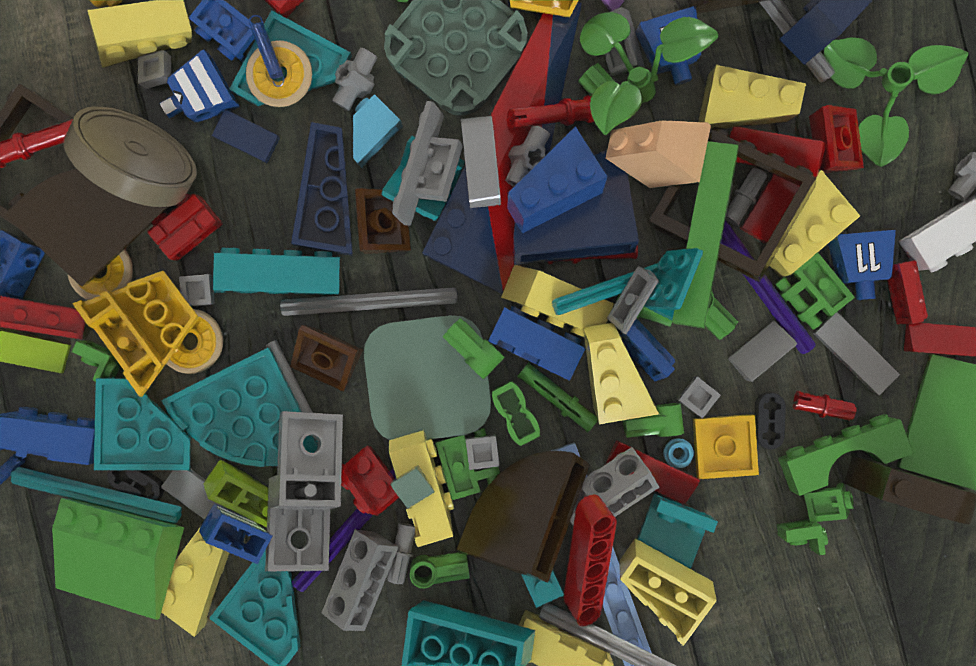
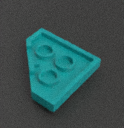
[229,10,352,106]
[94,378,191,470]
[209,550,301,666]

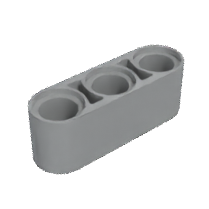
[461,116,501,208]

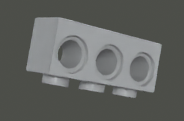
[570,447,659,526]
[322,529,398,631]

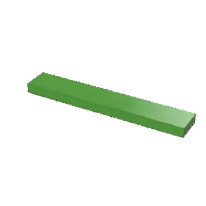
[672,142,739,329]

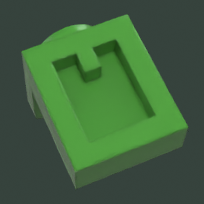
[72,340,120,382]
[804,483,854,523]
[777,519,828,555]

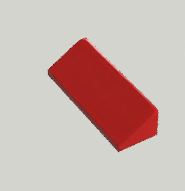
[730,126,826,177]
[904,323,976,357]
[605,440,700,505]

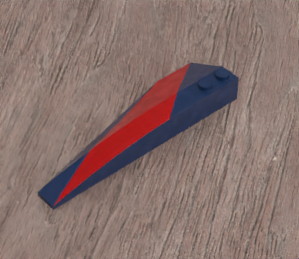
[422,2,582,294]

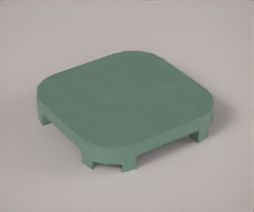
[384,0,528,115]
[364,315,491,440]

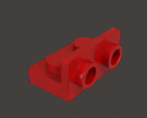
[887,260,928,324]
[341,445,399,516]

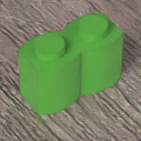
[492,380,540,446]

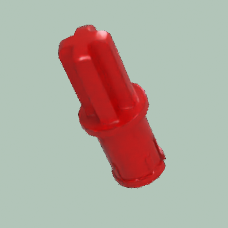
[793,391,857,420]

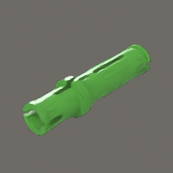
[517,362,598,433]

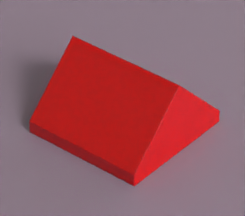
[809,105,864,173]

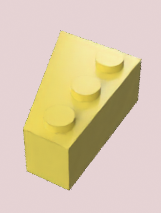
[87,0,192,68]
[698,65,806,129]
[769,170,860,277]
[501,265,614,337]
[583,323,659,424]
[161,528,229,637]
[619,538,717,646]
[518,610,614,666]

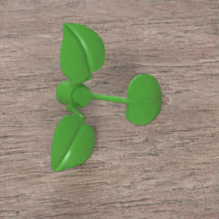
[580,12,718,135]
[823,37,968,167]

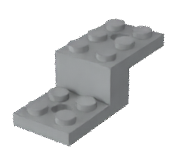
[265,411,343,571]

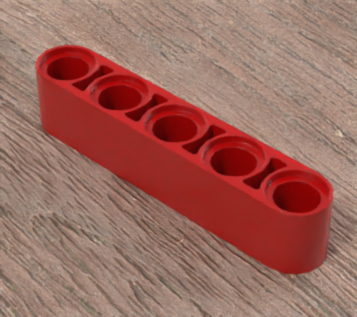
[563,494,617,626]

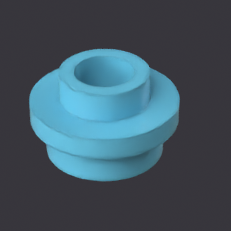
[663,438,694,468]

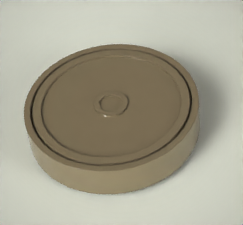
[64,107,197,207]

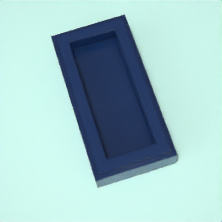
[212,109,280,163]

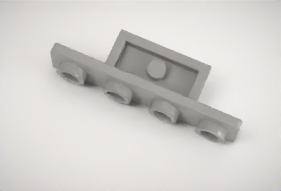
[392,101,463,226]

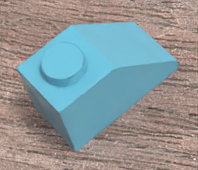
[353,94,403,168]

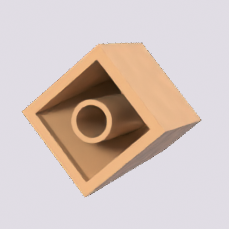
[606,120,711,188]

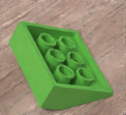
[897,354,976,490]
[52,498,184,620]

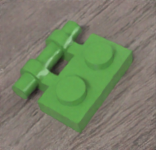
[775,252,855,330]
[436,428,500,500]

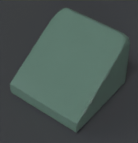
[390,465,435,508]

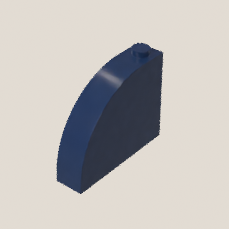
[513,150,639,265]

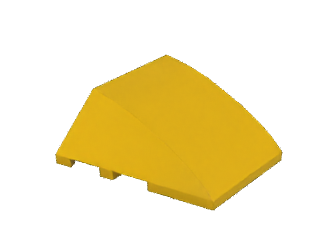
[72,271,199,397]

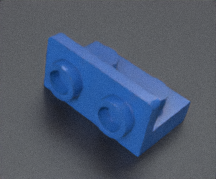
[189,0,255,63]
[0,230,45,299]
[619,319,675,381]

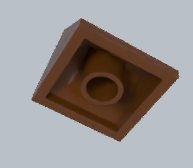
[355,188,411,254]
[290,325,363,392]

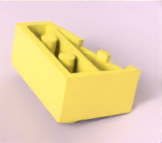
[389,430,454,547]

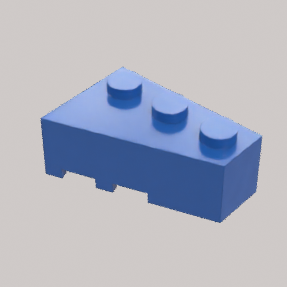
[507,126,607,233]
[488,306,586,381]
[0,407,95,465]

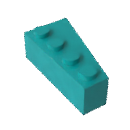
[213,248,340,295]
[401,600,535,666]

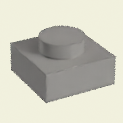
[138,50,171,89]
[179,274,215,306]
[677,376,721,419]
[466,435,500,470]

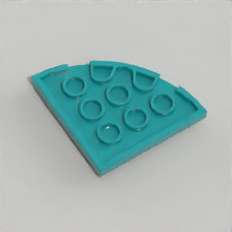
[161,347,318,467]

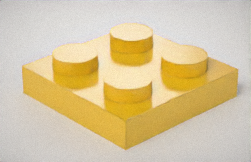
[692,414,759,479]

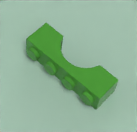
[778,415,913,496]

